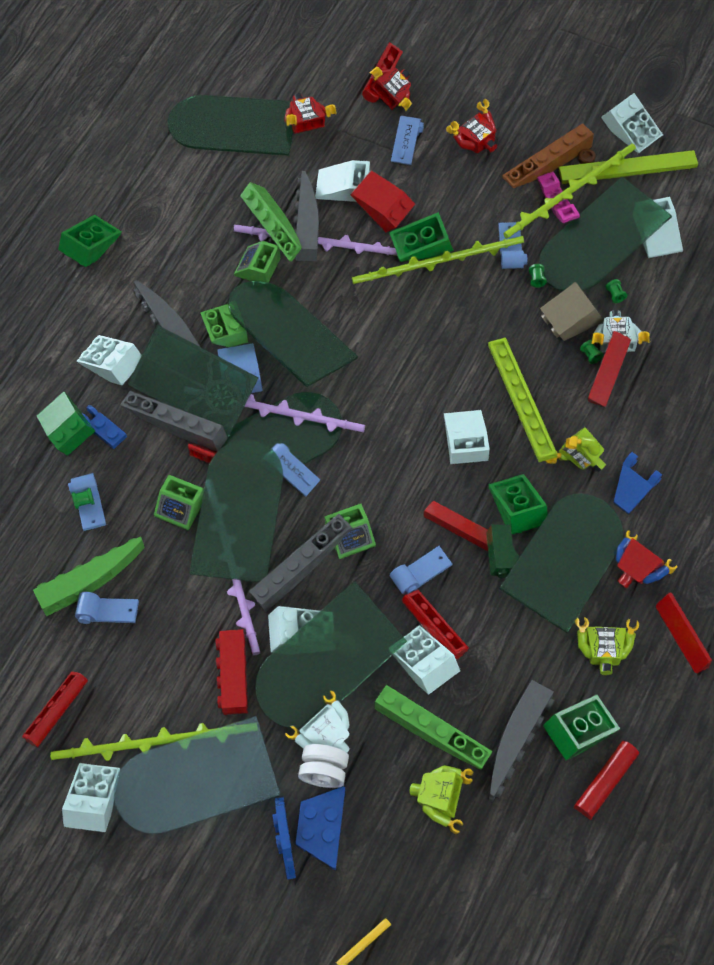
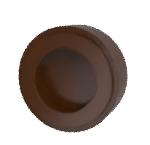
[578,149,596,164]

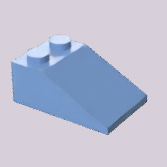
[217,343,262,396]

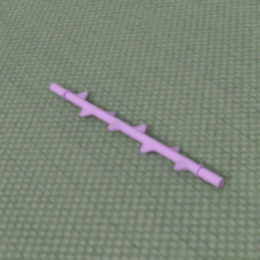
[234,225,398,256]
[184,387,365,432]
[205,480,260,655]

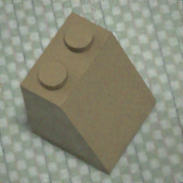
[540,282,604,341]

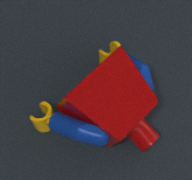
[616,531,677,588]

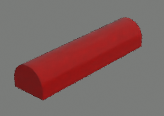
[362,42,403,102]
[402,590,469,660]
[22,672,88,748]
[573,741,639,820]

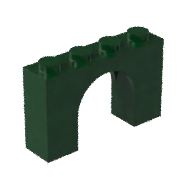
[486,524,573,579]

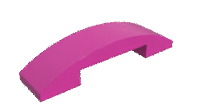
[537,171,580,223]

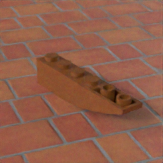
[502,123,594,188]

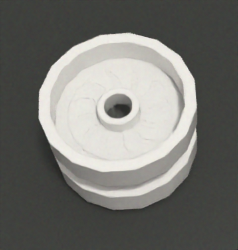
[298,744,349,788]

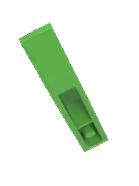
[240,182,302,261]
[33,537,145,616]
[375,685,492,769]

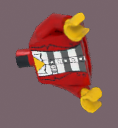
[369,67,412,111]
[284,93,337,134]
[446,99,497,153]

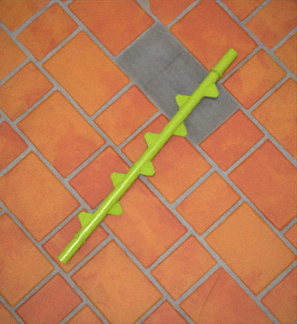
[503,143,636,239]
[352,236,524,284]
[51,723,258,761]

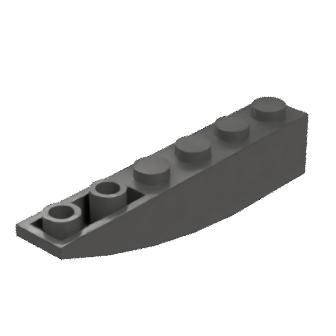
[294,171,319,261]
[133,280,205,370]
[120,391,228,452]
[249,514,352,612]
[489,680,555,802]

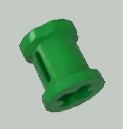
[529,264,547,288]
[605,279,628,303]
[580,340,604,364]
[72,488,95,509]

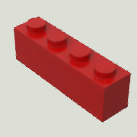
[216,629,248,715]

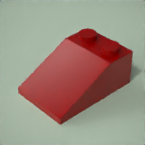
[350,170,415,232]

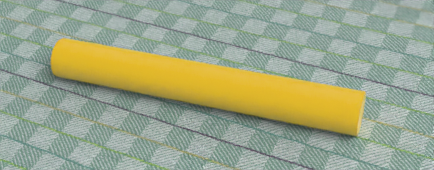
[336,918,391,965]

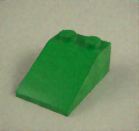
[389,212,454,261]
[58,215,122,267]
[37,392,95,456]
[488,474,548,535]
[543,695,620,761]

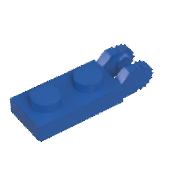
[82,405,127,449]

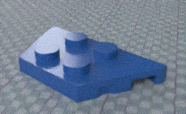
[296,787,346,870]
[273,797,296,880]

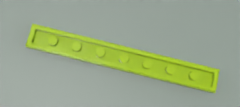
[559,150,698,184]
[488,337,557,462]

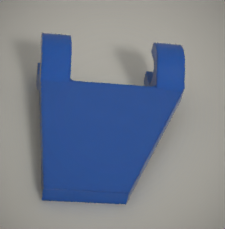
[614,452,662,515]

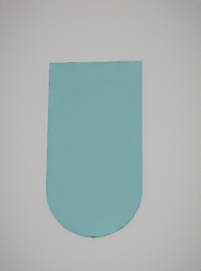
[114,716,280,834]

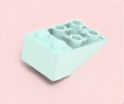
[601,93,663,153]
[315,160,370,202]
[633,197,683,258]
[77,335,143,385]
[444,410,489,464]
[268,606,336,654]
[388,625,460,695]
[62,763,120,832]

